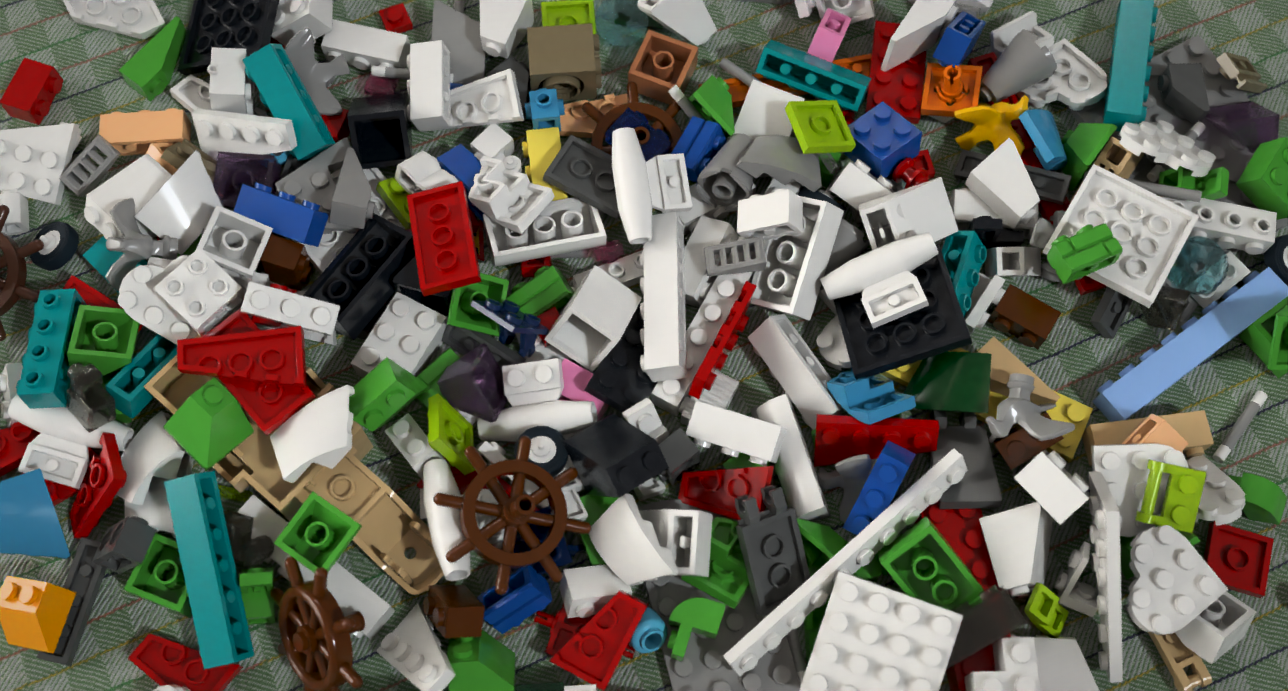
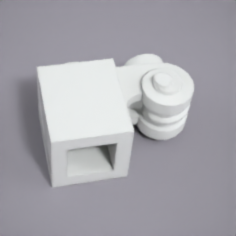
[470,124,523,173]

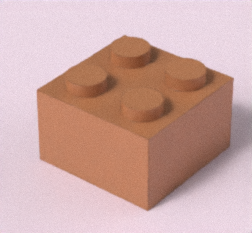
[628,30,699,105]

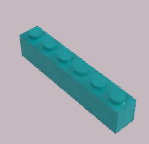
[1103,0,1158,132]
[164,471,255,669]

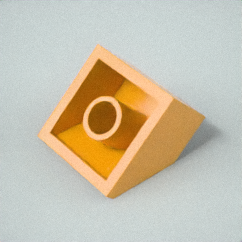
[0,575,76,654]

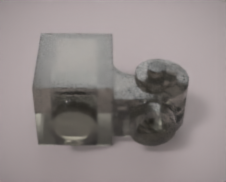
[66,363,116,433]
[224,510,274,569]

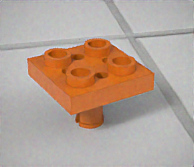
[921,62,983,117]

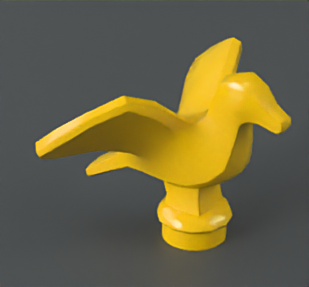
[954,95,1029,157]

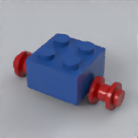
[842,101,928,189]

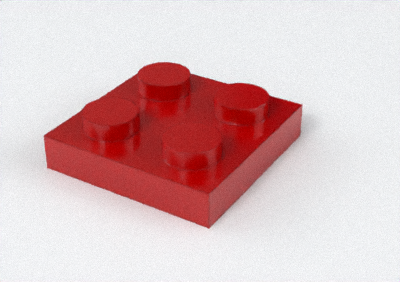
[1203,521,1274,598]

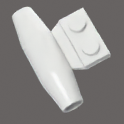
[612,127,693,244]
[820,232,939,329]
[477,358,598,442]
[8,395,134,489]
[423,459,505,581]

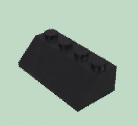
[303,213,415,340]

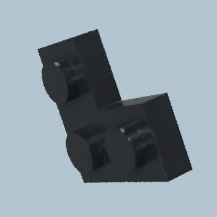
[967,216,1024,249]

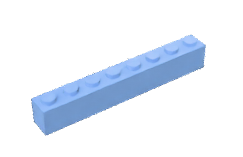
[1092,267,1288,422]

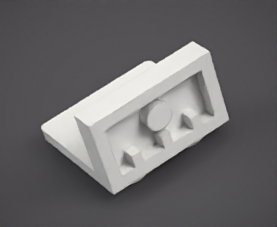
[154,248,245,337]

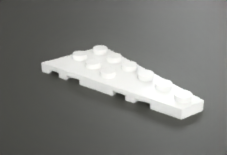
[0,123,79,205]
[1088,471,1123,683]

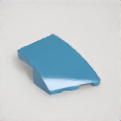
[1018,109,1067,171]
[827,367,916,425]
[0,469,71,559]

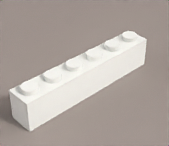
[640,211,687,382]
[228,494,395,640]

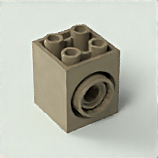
[527,23,602,101]

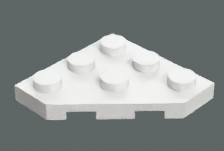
[63,0,166,40]

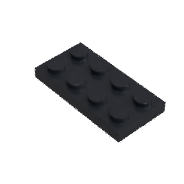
[584,302,687,413]

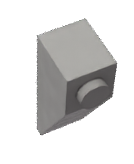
[330,147,375,229]

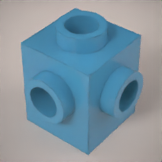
[525,88,565,131]

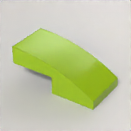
[1024,582,1069,638]

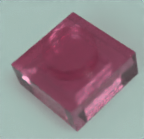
[364,73,400,96]
[592,240,624,263]

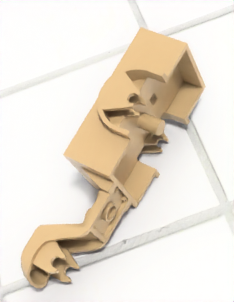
[143,313,444,595]

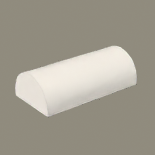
[483,197,606,267]
[756,394,831,522]

